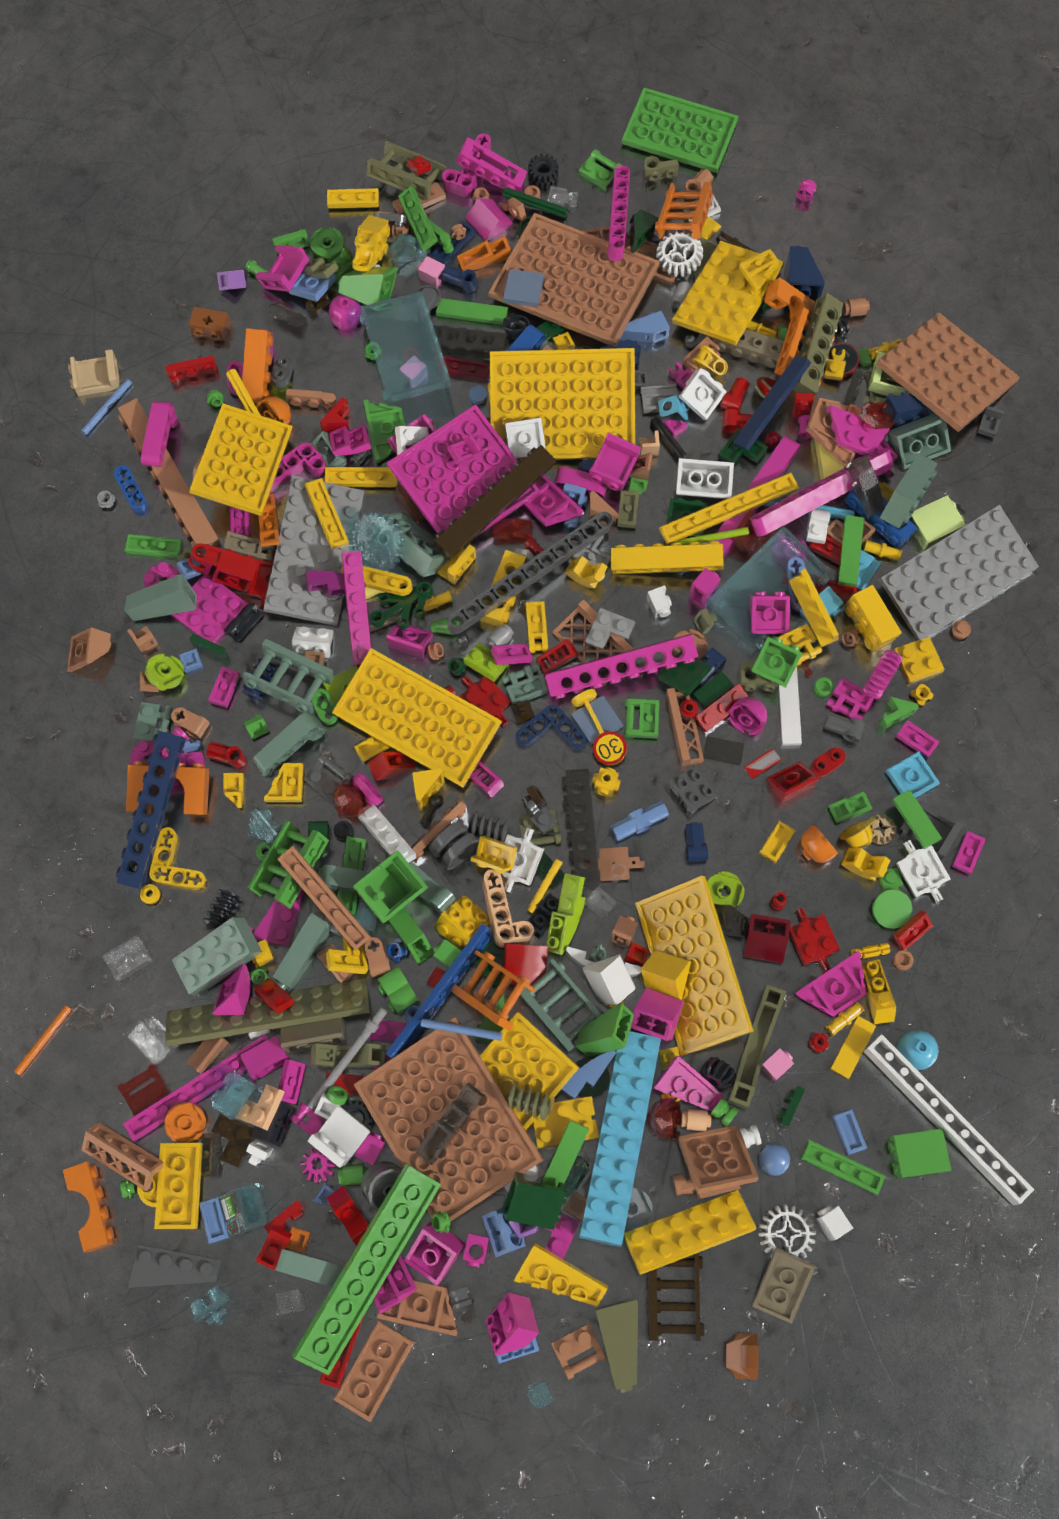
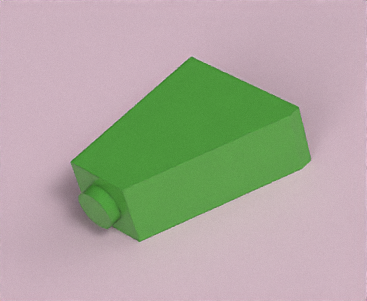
[388,907,434,965]
[575,1003,634,1057]

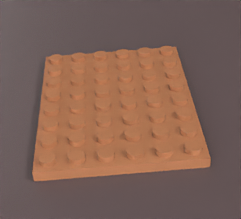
[488,213,660,347]
[354,1017,544,1222]

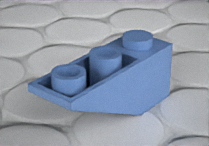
[619,311,670,343]

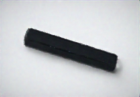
[650,416,687,461]

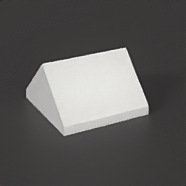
[583,954,635,1006]

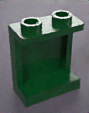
[503,1172,568,1230]

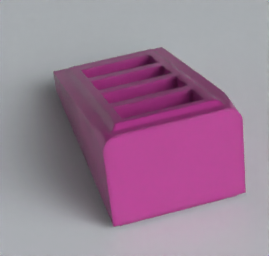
[470,761,504,798]

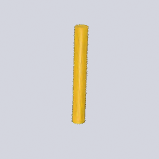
[527,859,563,913]

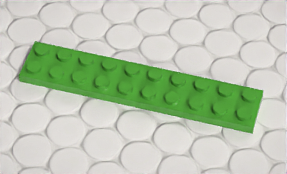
[292,1164,441,1375]

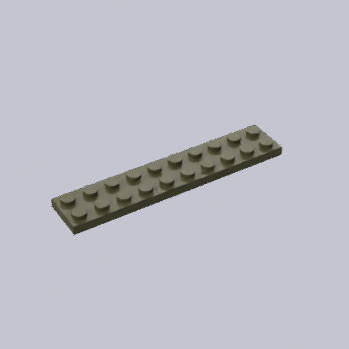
[165,979,369,1046]

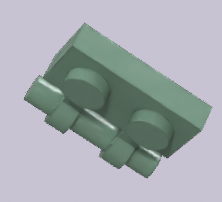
[501,664,548,705]
[133,702,173,741]

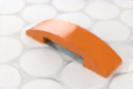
[259,493,280,547]

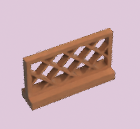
[552,599,634,684]

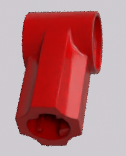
[720,377,750,411]
[723,409,753,433]
[206,741,247,768]

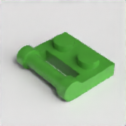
[578,149,621,191]
[623,699,659,739]

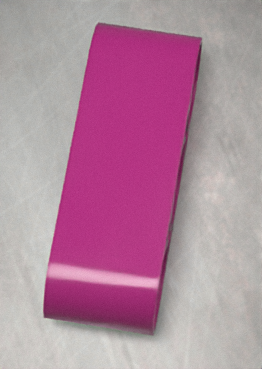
[554,467,607,499]

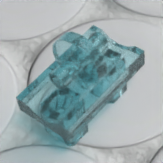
[248,808,282,844]
[190,1286,231,1326]

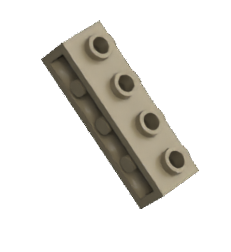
[713,329,784,368]

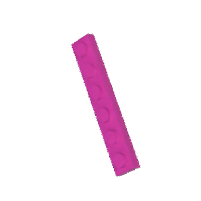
[341,551,371,665]

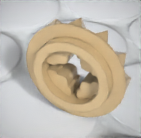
[870,814,897,845]

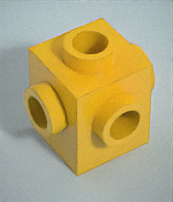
[592,767,621,797]

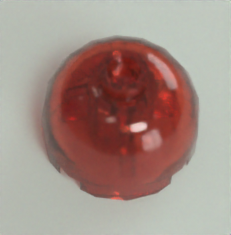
[333,779,371,817]
[647,1097,681,1140]

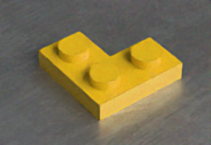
[326,937,368,974]

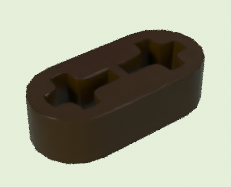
[306,290,337,316]

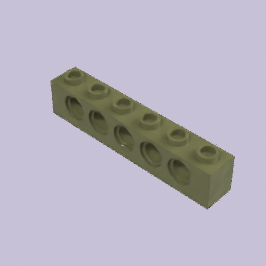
[792,293,844,395]

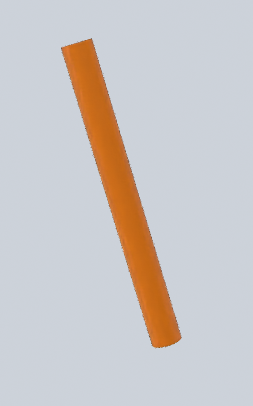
[14,1005,72,1076]

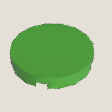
[872,889,912,929]

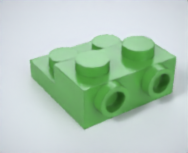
[751,636,803,688]

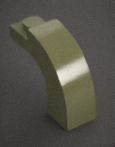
[311,1043,386,1069]

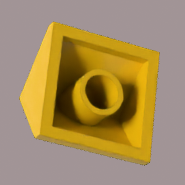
[412,768,445,812]
[641,950,691,1000]

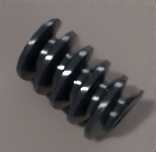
[202,889,241,930]

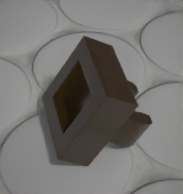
[511,700,535,725]
[522,785,547,807]

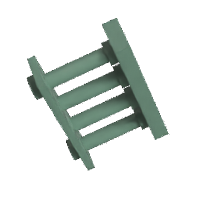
[243,639,334,715]
[519,958,604,1053]

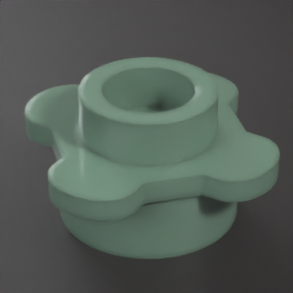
[589,944,606,962]

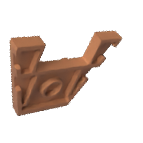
[806,398,870,468]

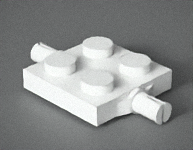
[502,827,544,892]
[896,840,950,903]

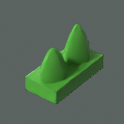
[332,248,355,285]

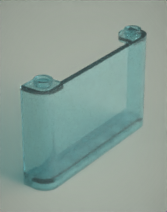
[359,291,451,403]
[706,526,832,650]

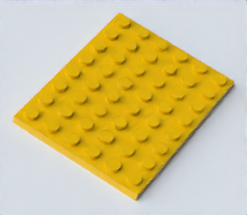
[490,348,635,460]

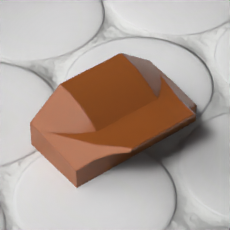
[726,1333,759,1380]

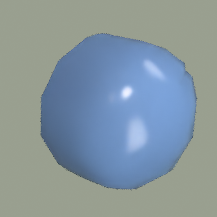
[759,1143,790,1176]

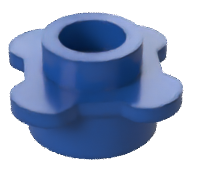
[386,938,408,962]

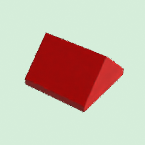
[767,761,819,803]

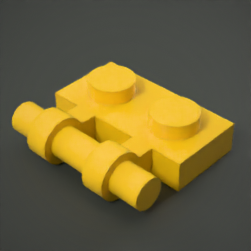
[778,624,822,666]

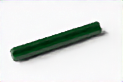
[502,187,568,218]

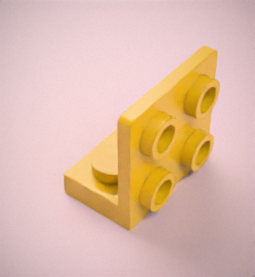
[437,544,476,585]

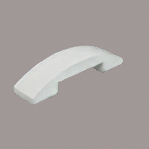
[566,946,642,978]

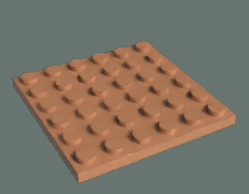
[876,313,1020,432]

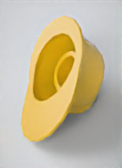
[839,818,876,848]

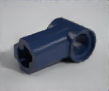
[442,265,478,293]
[699,647,727,685]
[685,822,708,862]

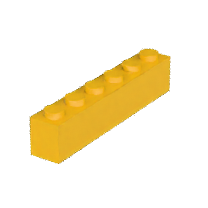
[611,541,724,574]

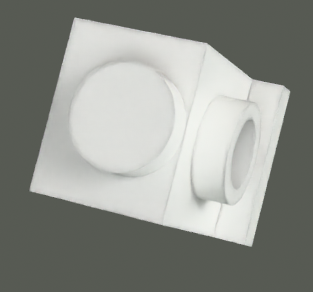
[647,585,672,618]

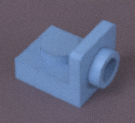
[563,483,588,509]

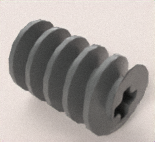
[467,811,510,842]

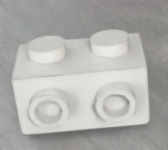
[292,627,334,658]

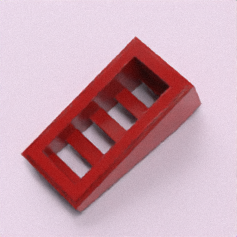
[536,639,579,674]

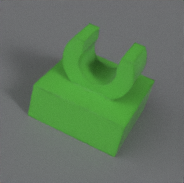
[243,714,270,740]

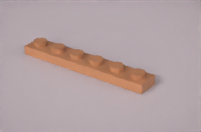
[278,845,371,951]

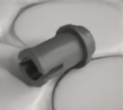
[350,449,372,467]

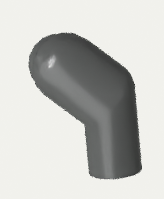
[685,333,709,348]

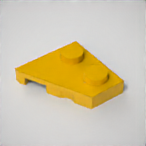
[264,763,304,802]

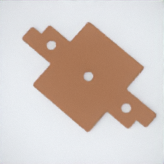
[584,847,645,881]

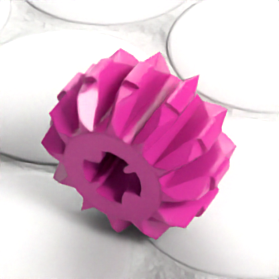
[300,1148,336,1183]

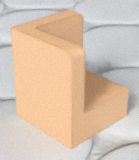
[639,431,660,457]

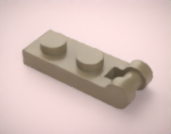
[223,531,277,561]

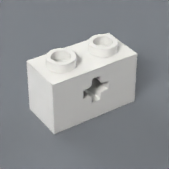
[814,1205,853,1241]

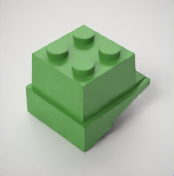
[353,850,428,924]

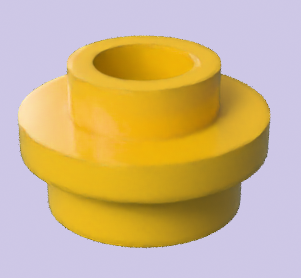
[140,884,160,904]

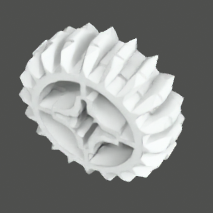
[656,230,703,277]
[758,1204,816,1258]

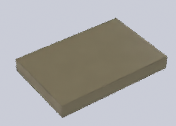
[752,1247,816,1324]

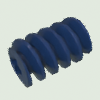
[241,658,277,701]

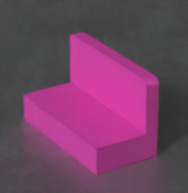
[240,1036,290,1081]

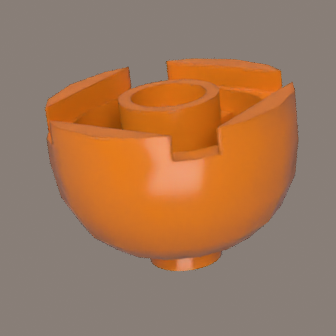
[256,396,291,425]
[801,824,839,863]

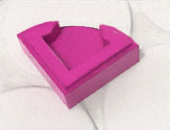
[663,419,688,437]

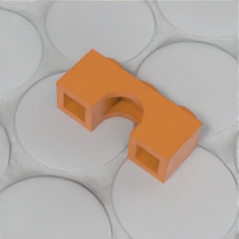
[764,278,815,322]

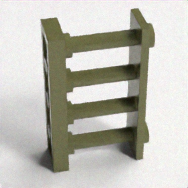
[366,141,447,200]

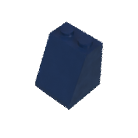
[785,246,825,302]

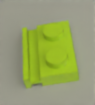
[463,642,509,682]

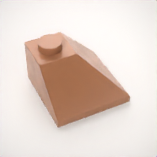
[67,627,111,673]

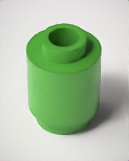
[338,1163,368,1187]

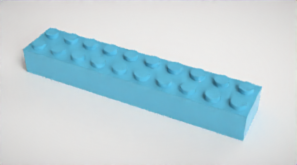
[579,1031,661,1247]

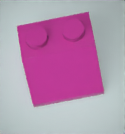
[404,1220,466,1286]

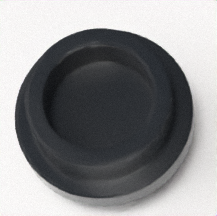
[334,821,353,840]

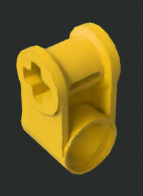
[692,345,728,376]

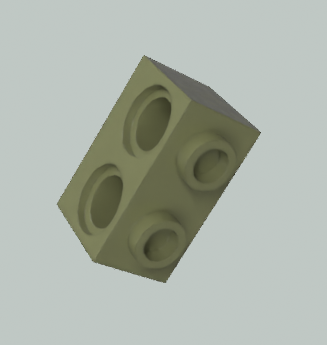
[739,661,779,692]

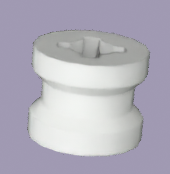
[739,1124,761,1148]

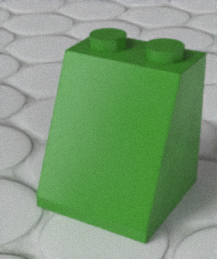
[338,266,398,309]

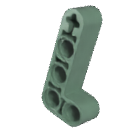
[252,713,326,776]
[409,861,455,915]
[318,865,369,894]

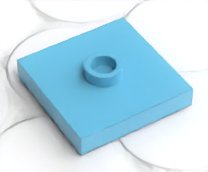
[885,751,940,798]

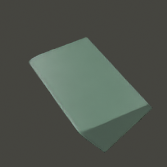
[311,431,347,467]

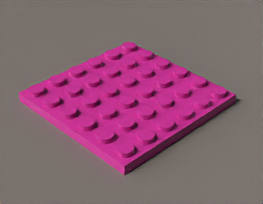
[387,405,540,534]

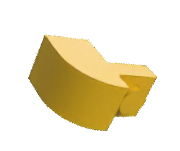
[564,556,608,588]
[841,848,891,881]

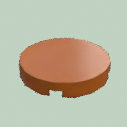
[164,1102,206,1143]

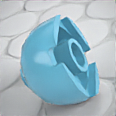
[896,1030,939,1071]

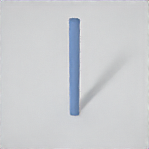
[81,379,132,435]
[421,1019,503,1041]

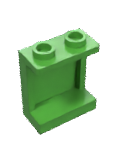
[888,1129,951,1179]

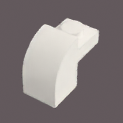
[806,509,830,544]

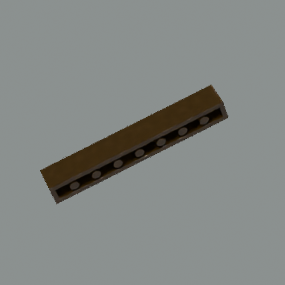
[434,445,556,561]

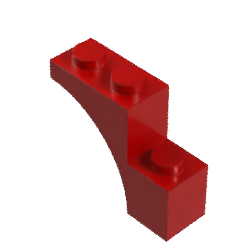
[326,1185,369,1246]

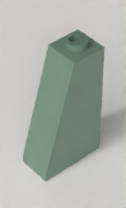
[124,574,197,621]
[273,913,332,991]
[275,1249,344,1287]

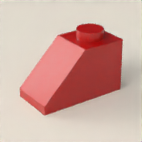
[368,751,416,780]

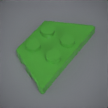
[363,400,405,464]

